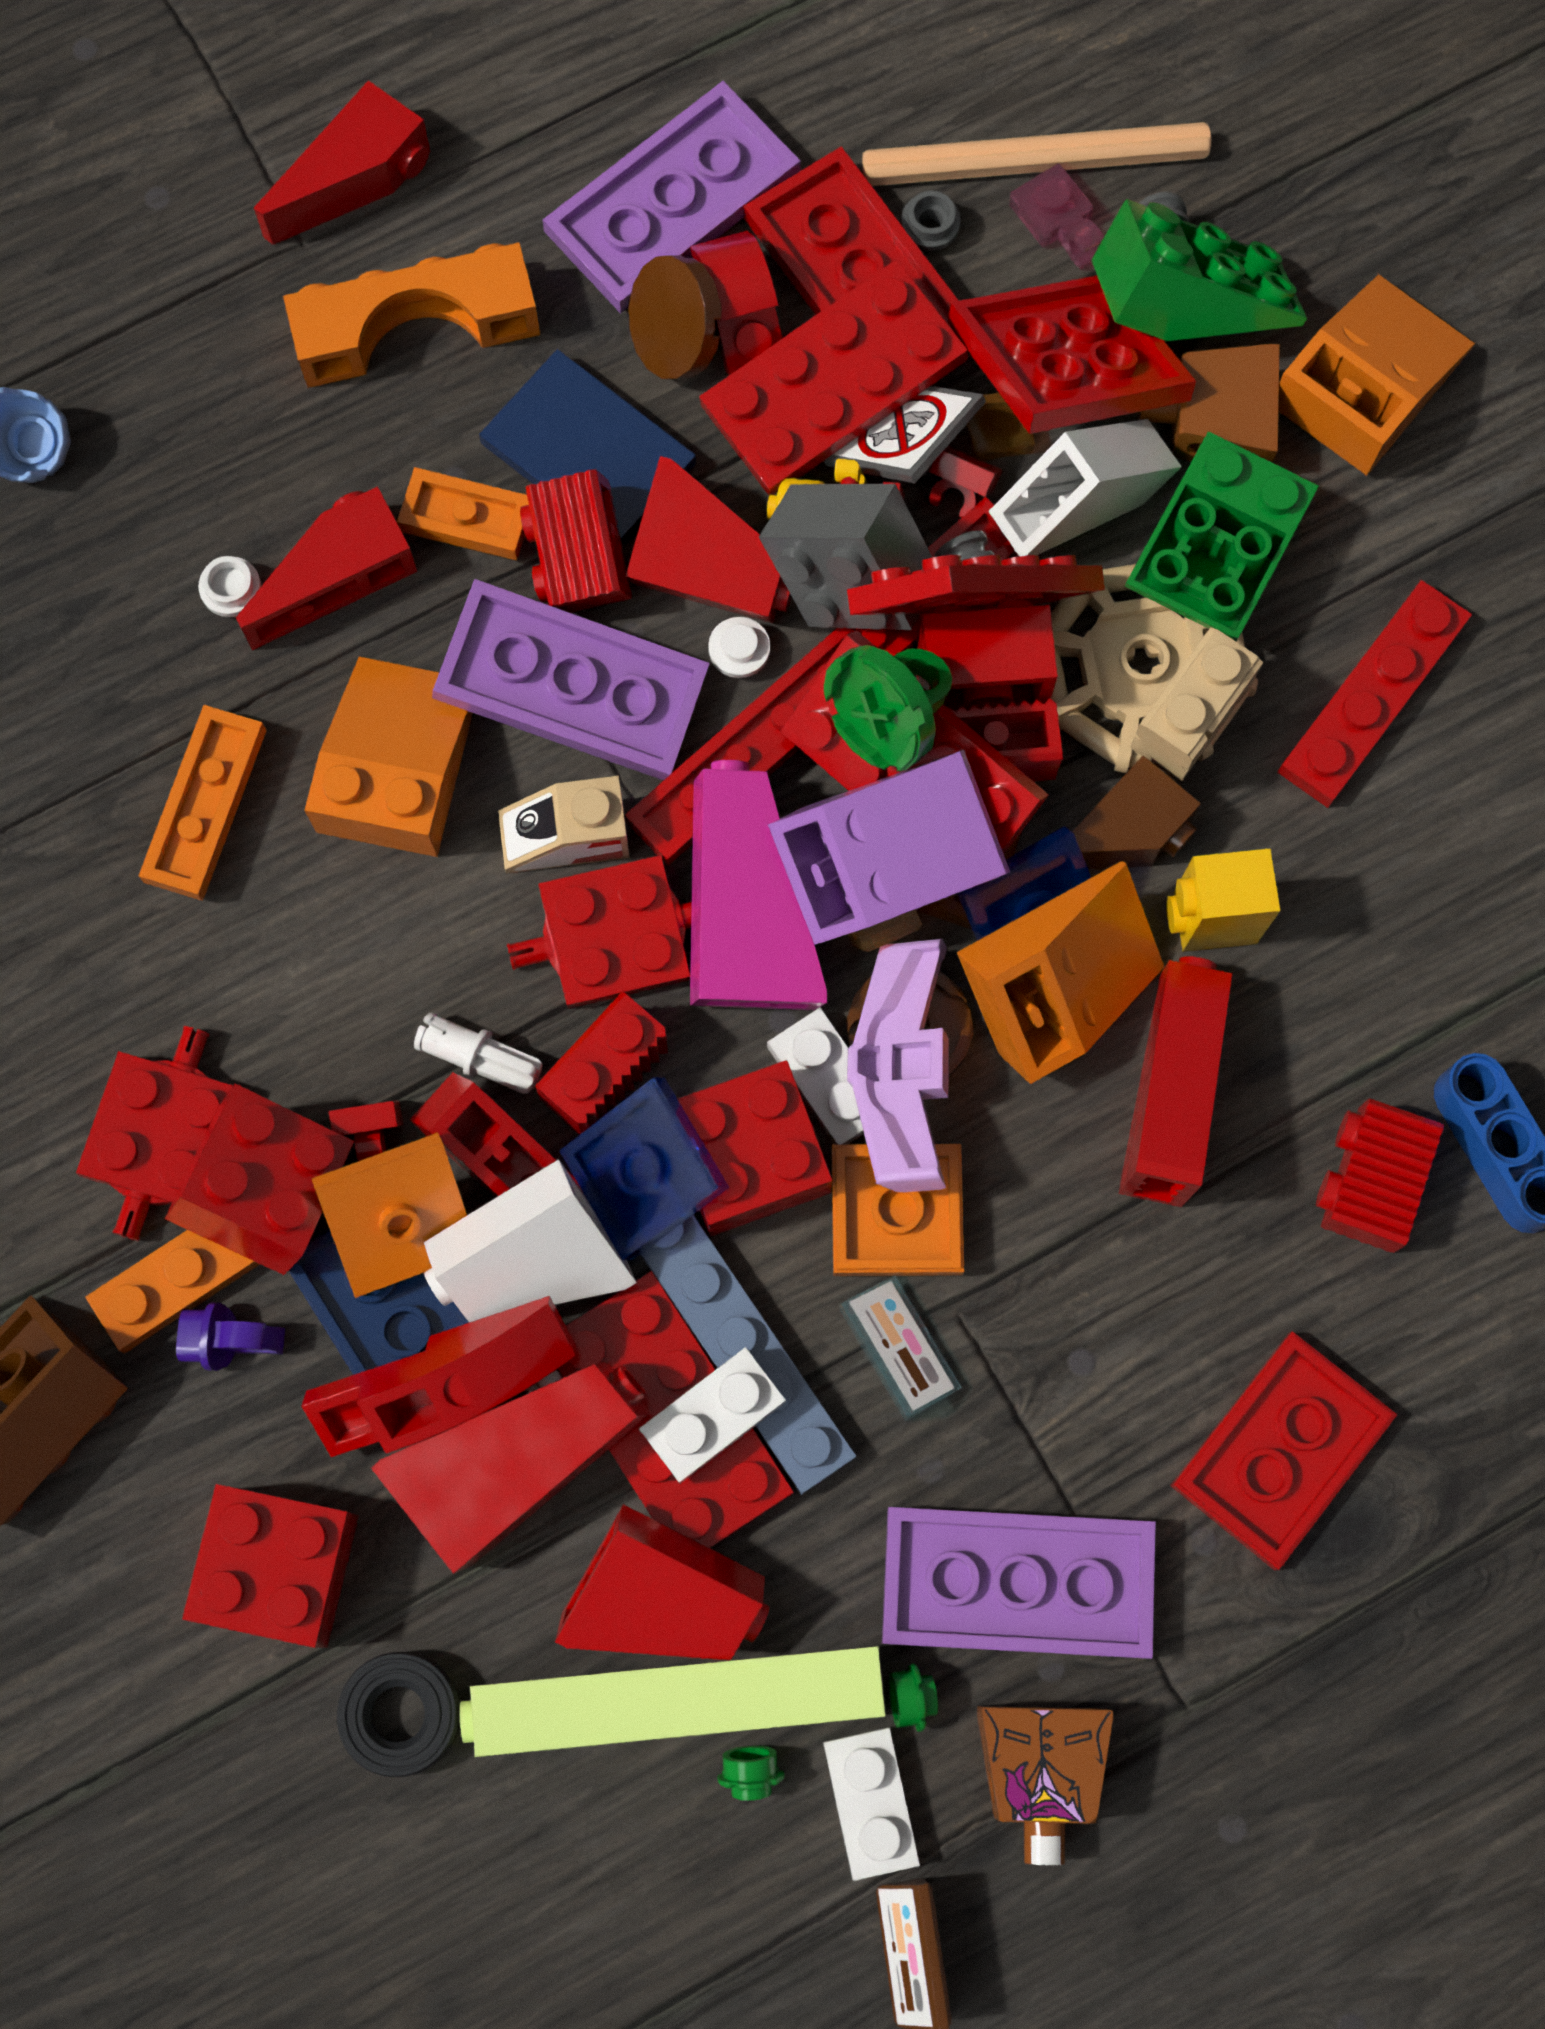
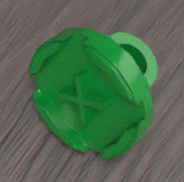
[824,645,952,771]

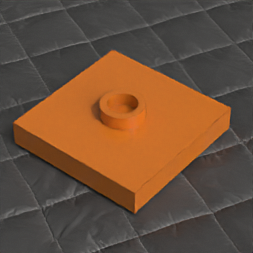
[312,1133,467,1298]
[832,1144,964,1276]

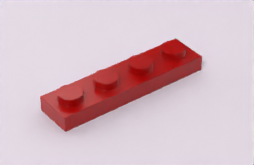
[1277,580,1472,808]

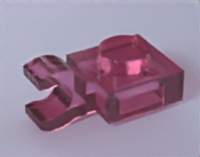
[1009,163,1104,270]

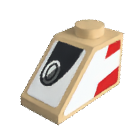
[498,776,630,873]

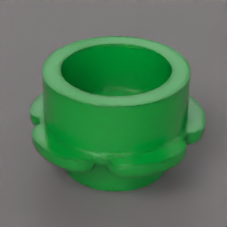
[888,1664,938,1732]
[717,1746,784,1801]

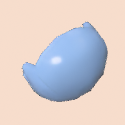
[0,387,71,483]

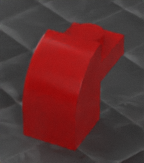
[690,231,782,375]

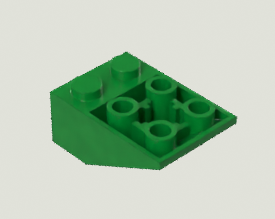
[1091,199,1307,341]
[1124,431,1319,642]

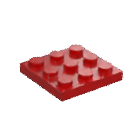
[947,275,1196,434]

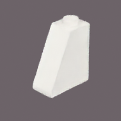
[989,419,1181,556]
[424,1159,636,1322]

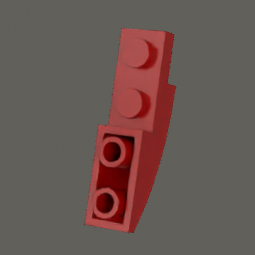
[301,1296,577,1457]

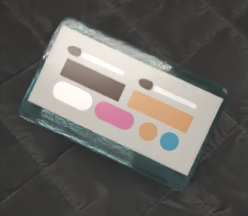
[839,1276,962,1422]

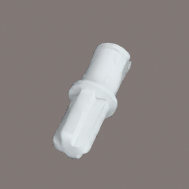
[414,1012,542,1094]

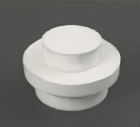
[199,556,262,617]
[709,617,770,678]

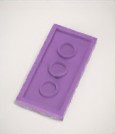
[543,81,800,314]
[432,579,710,780]
[882,1507,1155,1659]

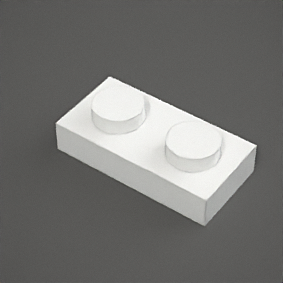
[767,1008,864,1145]
[639,1347,786,1484]
[823,1727,920,1881]

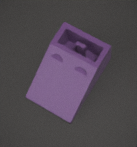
[768,750,1010,945]

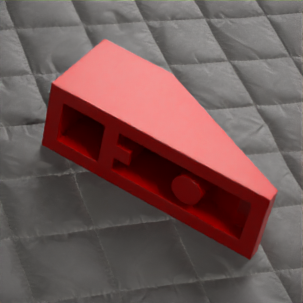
[254,80,431,245]
[236,486,417,650]
[410,1072,608,1218]

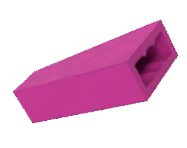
[690,760,827,1010]

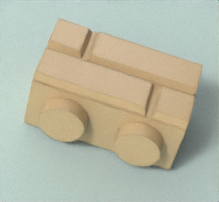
[1130,627,1263,781]

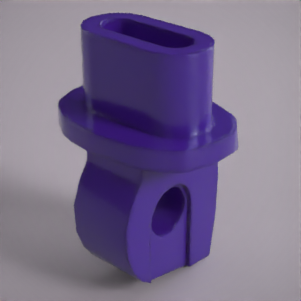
[176,1302,285,1371]

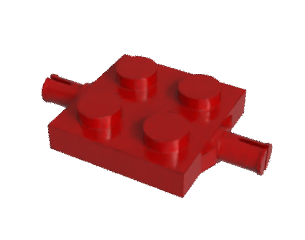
[507,855,692,1009]
[76,1026,233,1241]

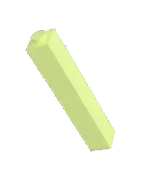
[460,1647,885,1757]

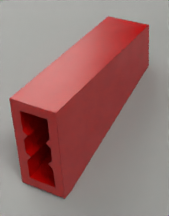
[1118,956,1232,1207]
[371,1362,650,1574]

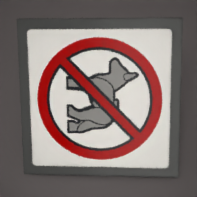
[824,386,986,483]

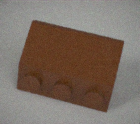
[0,1295,128,1527]

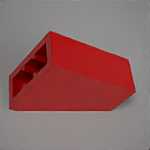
[626,456,792,624]
[555,1504,769,1660]

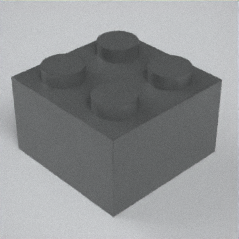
[759,484,932,630]

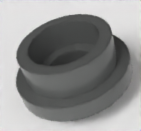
[901,191,960,251]

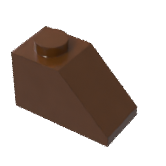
[1054,755,1201,870]

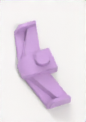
[847,939,949,1192]

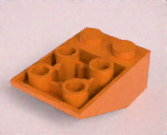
[1278,274,1475,476]
[957,861,1164,1084]

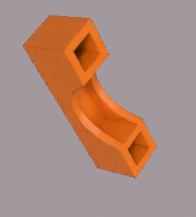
[283,242,540,388]

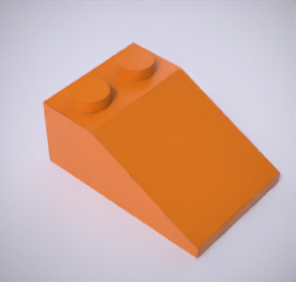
[304,656,473,857]

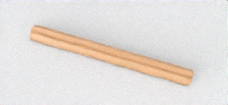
[862,122,1211,186]

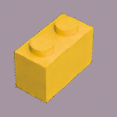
[1166,848,1280,952]

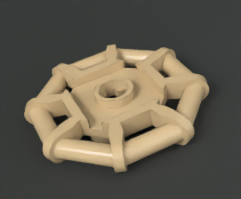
[1051,564,1258,773]

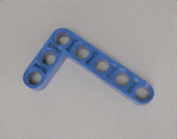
[1434,1053,1545,1234]

